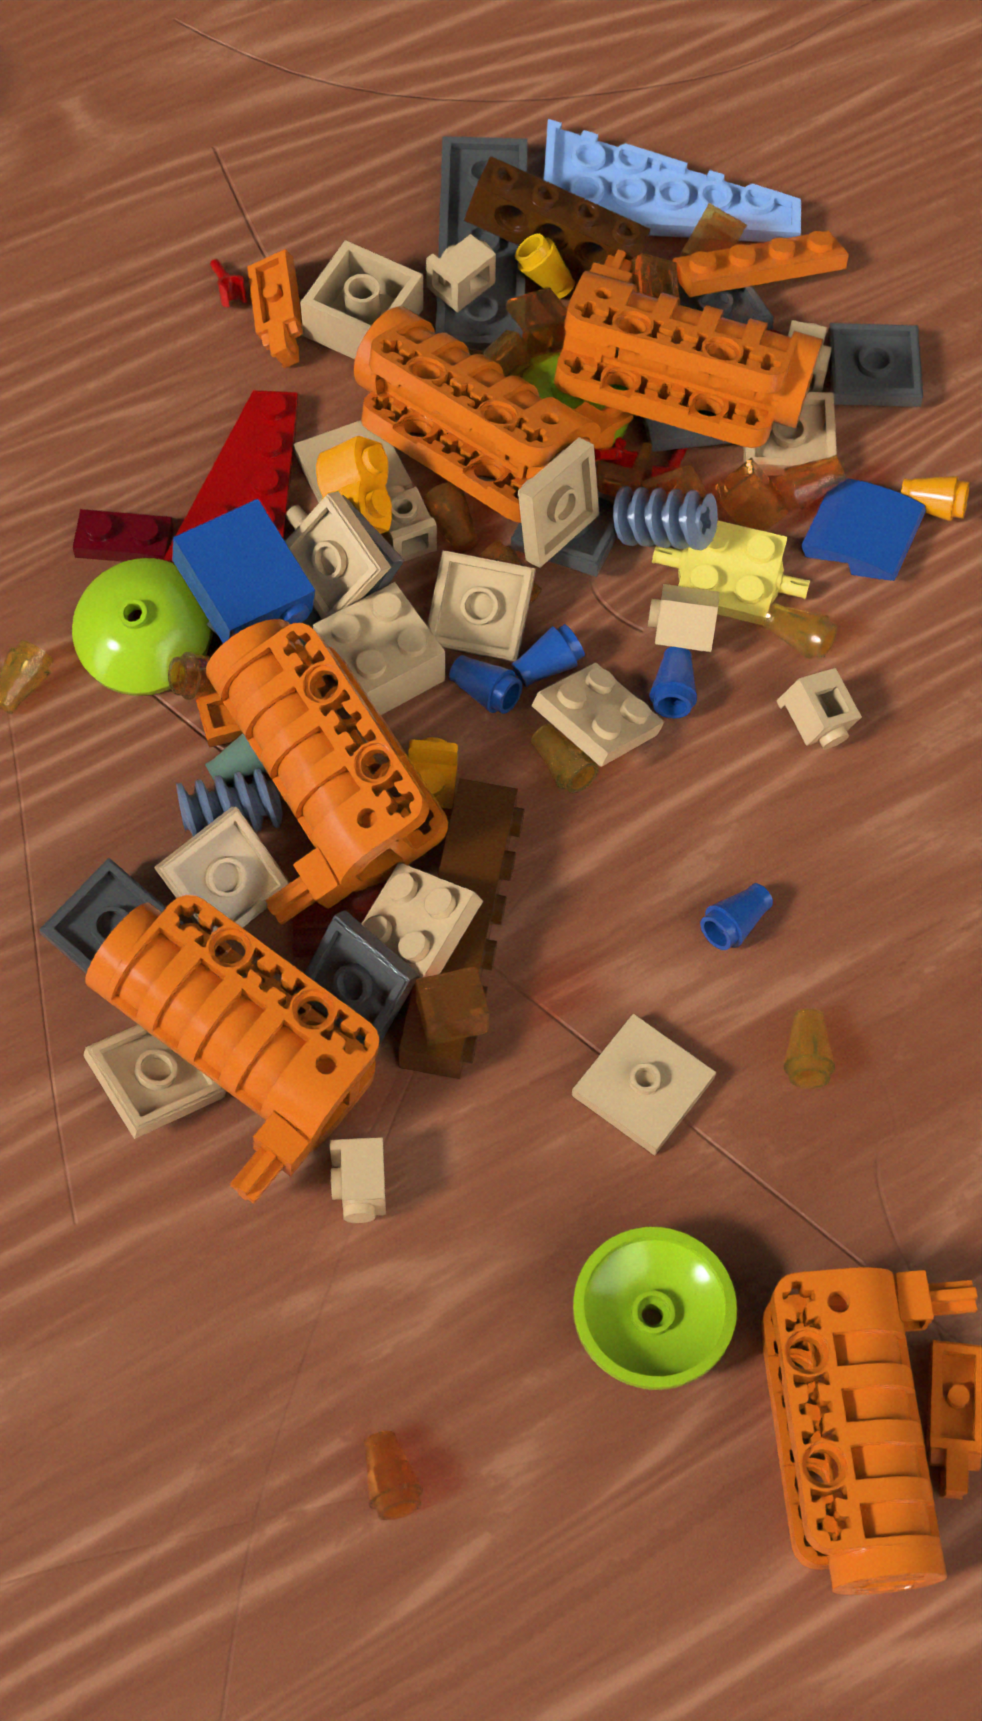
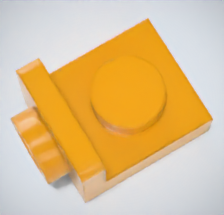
[407,737,458,817]

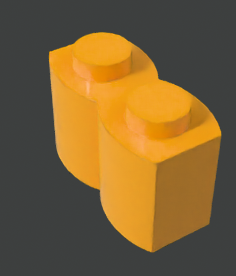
[316,435,392,534]

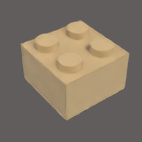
[301,240,423,359]
[313,582,445,715]

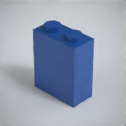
[172,499,315,643]

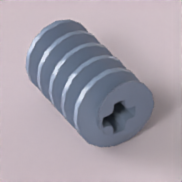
[613,486,718,551]
[176,768,283,836]

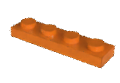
[671,231,849,297]

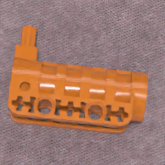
[554,250,823,448]
[354,306,633,523]
[206,619,448,925]
[85,895,379,1204]
[760,1267,978,1595]

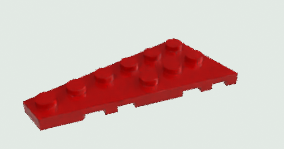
[133,390,299,621]

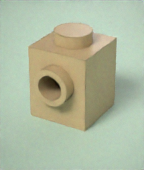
[648,584,719,652]

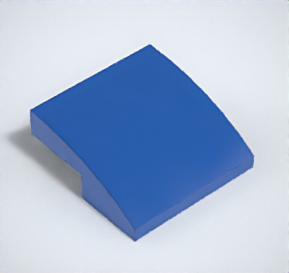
[801,476,926,581]

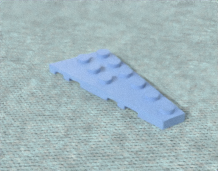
[544,119,801,242]

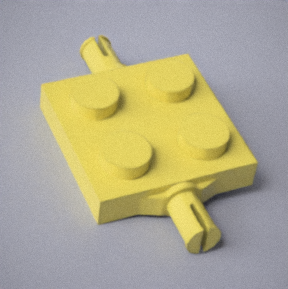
[652,521,810,626]

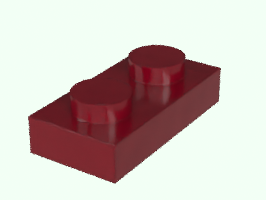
[72,509,174,562]

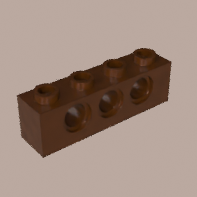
[463,156,651,274]

